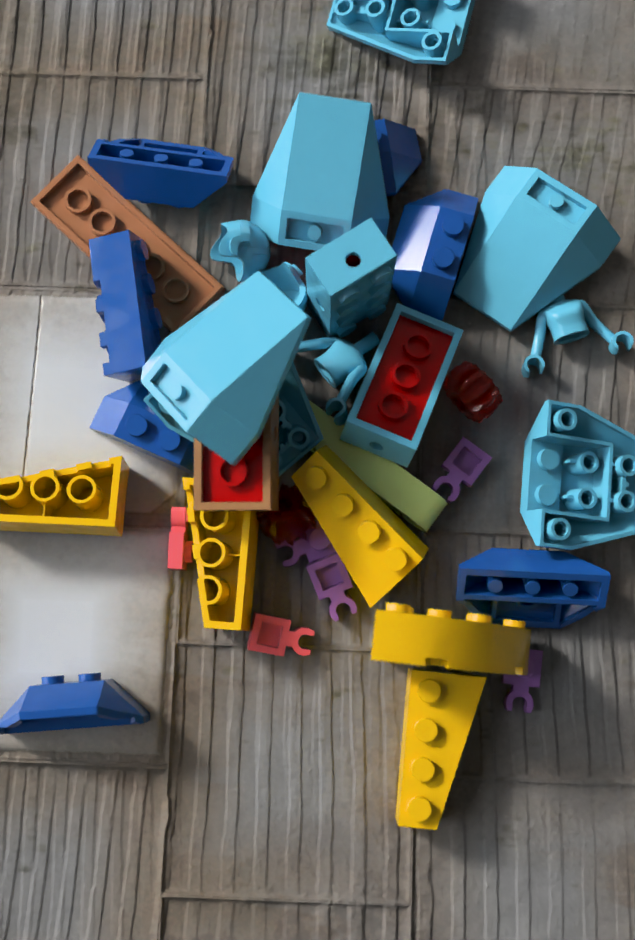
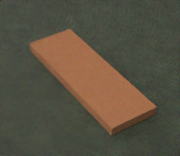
[30,155,226,334]

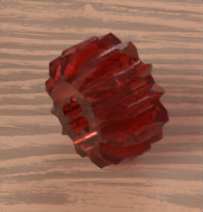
[442,361,503,423]
[256,483,316,546]

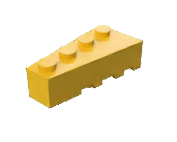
[291,444,429,608]
[0,456,129,536]
[182,477,260,631]
[395,668,487,830]

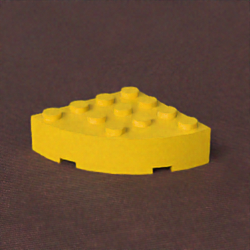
[371,603,531,675]

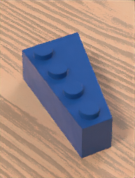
[89,230,162,382]

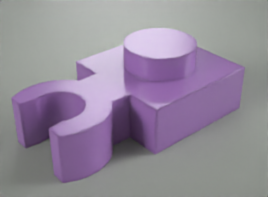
[431,437,492,504]
[275,521,336,567]
[306,552,357,621]
[501,649,543,713]

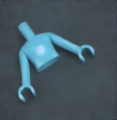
[521,295,634,378]
[297,332,380,426]

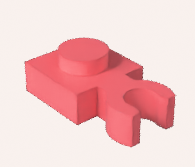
[167,507,194,571]
[247,612,315,657]

